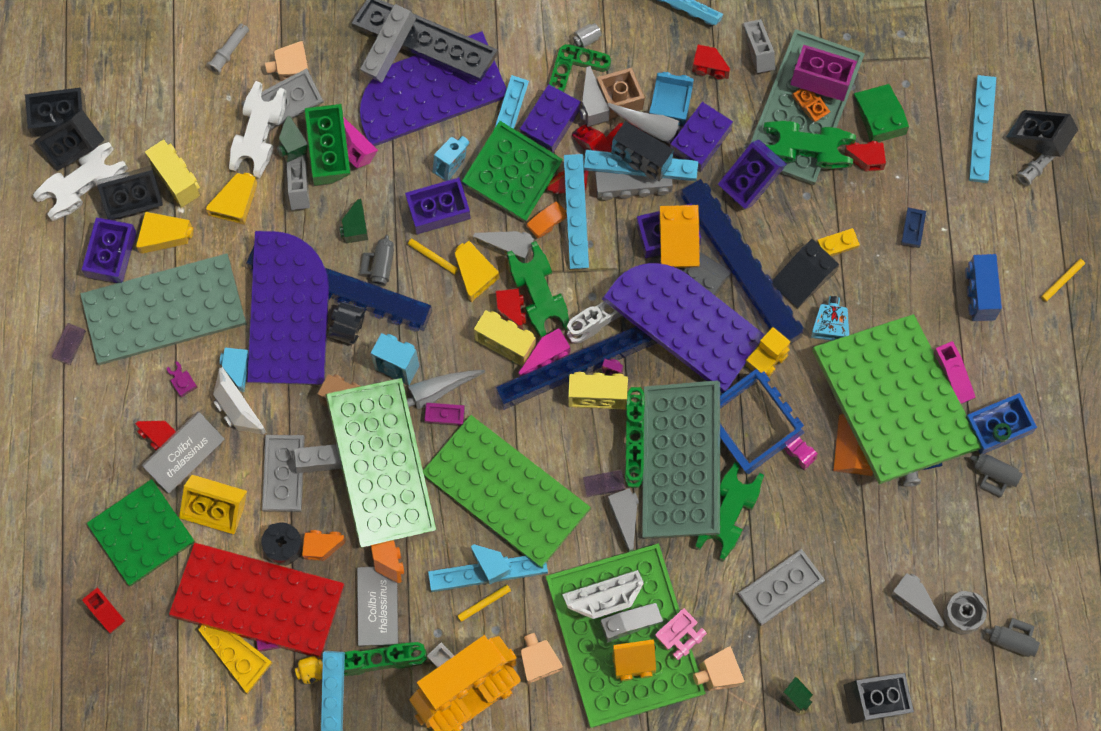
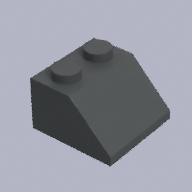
[683,252,732,296]

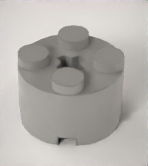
[944,591,987,635]

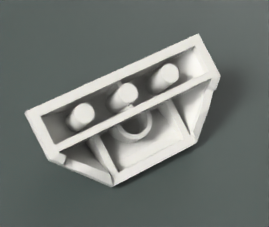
[213,367,267,435]
[563,570,644,619]

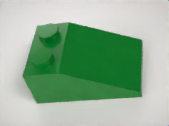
[854,84,909,142]

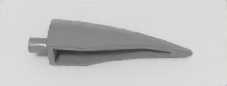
[607,103,683,143]
[407,370,485,410]

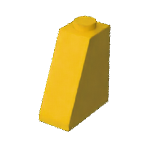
[206,173,257,225]
[136,212,194,253]
[455,241,500,303]

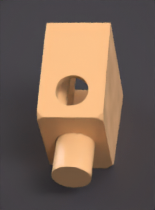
[265,41,308,81]
[521,633,563,684]
[693,646,745,691]

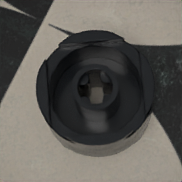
[328,302,365,345]
[261,522,303,566]

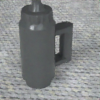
[359,235,394,286]
[970,453,1023,497]
[985,618,1040,657]

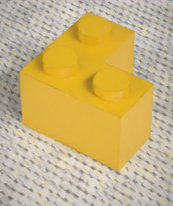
[745,327,790,377]

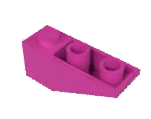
[343,117,378,168]
[519,328,571,380]
[934,341,976,404]

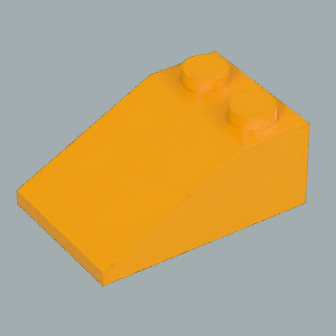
[659,205,700,268]
[612,639,656,681]

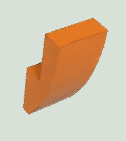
[792,88,830,122]
[526,201,567,239]

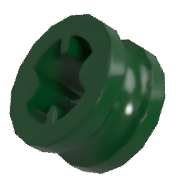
[992,423,1012,443]

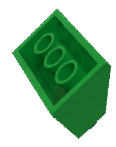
[304,104,350,186]

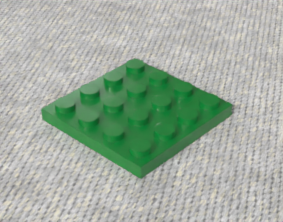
[461,121,563,222]
[87,479,195,587]

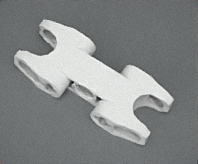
[229,81,287,178]
[33,142,128,221]
[567,302,622,343]

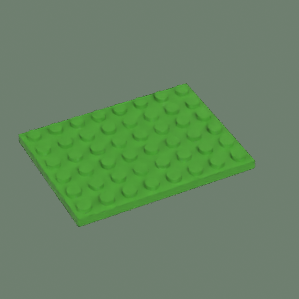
[812,314,981,484]
[546,543,706,728]

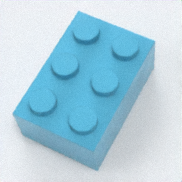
[371,333,419,386]

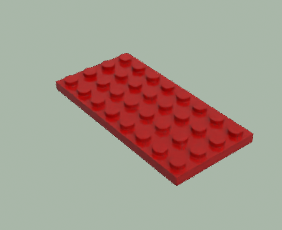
[169,542,345,658]

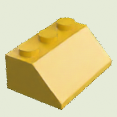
[179,475,247,534]

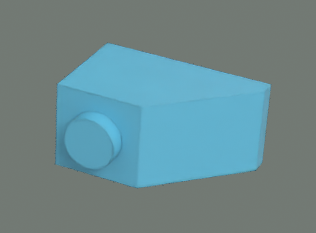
[220,348,249,392]
[471,544,512,585]

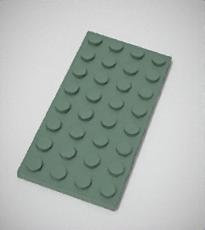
[750,29,865,185]
[80,253,247,365]
[643,381,720,539]

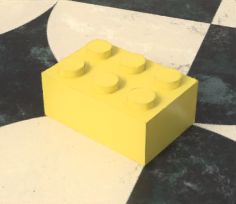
[145,139,200,208]
[474,310,536,367]
[569,372,628,409]

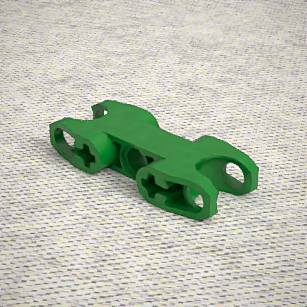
[763,121,856,169]
[507,241,569,339]
[625,387,645,488]
[695,462,764,562]
[344,642,427,677]

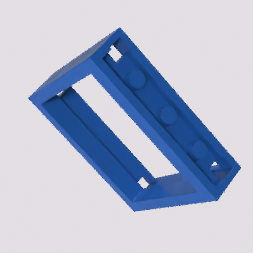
[720,369,805,474]

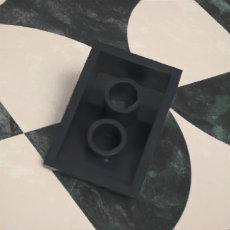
[35,110,105,171]
[1006,110,1078,157]
[770,239,839,309]
[843,673,914,724]

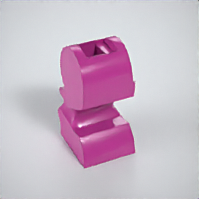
[784,437,818,471]

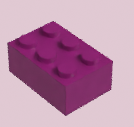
[790,44,857,101]

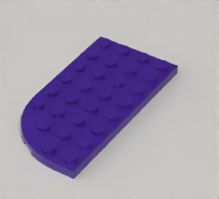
[360,31,507,147]
[247,231,329,385]
[602,263,765,393]

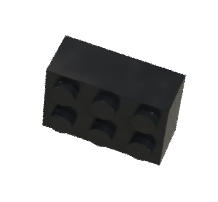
[25,87,87,137]
[611,121,674,182]
[97,165,163,220]

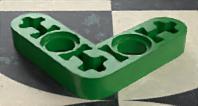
[549,44,611,92]

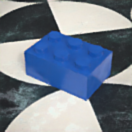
[965,254,1002,321]
[966,393,1037,454]

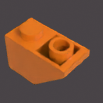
[302,530,346,561]
[371,540,404,583]

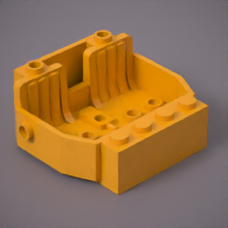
[409,635,520,731]

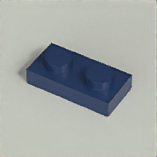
[901,207,926,248]

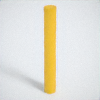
[408,238,458,275]
[1041,259,1085,302]
[457,585,511,622]

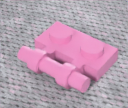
[655,608,707,660]

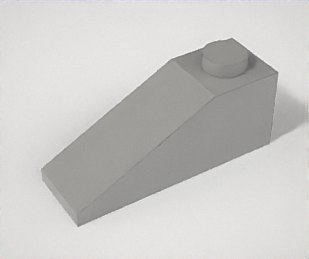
[743,19,775,73]
[580,66,610,126]
[287,155,310,210]
[473,231,534,263]
[608,488,639,552]
[891,573,944,630]
[600,603,663,643]

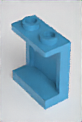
[649,72,694,126]

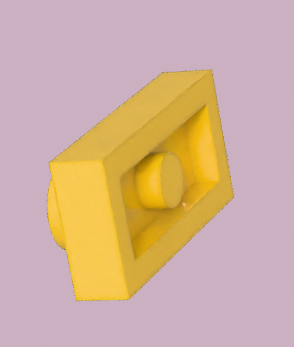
[817,228,860,256]

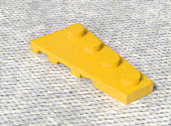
[198,625,273,694]

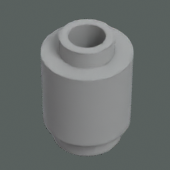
[573,23,602,48]

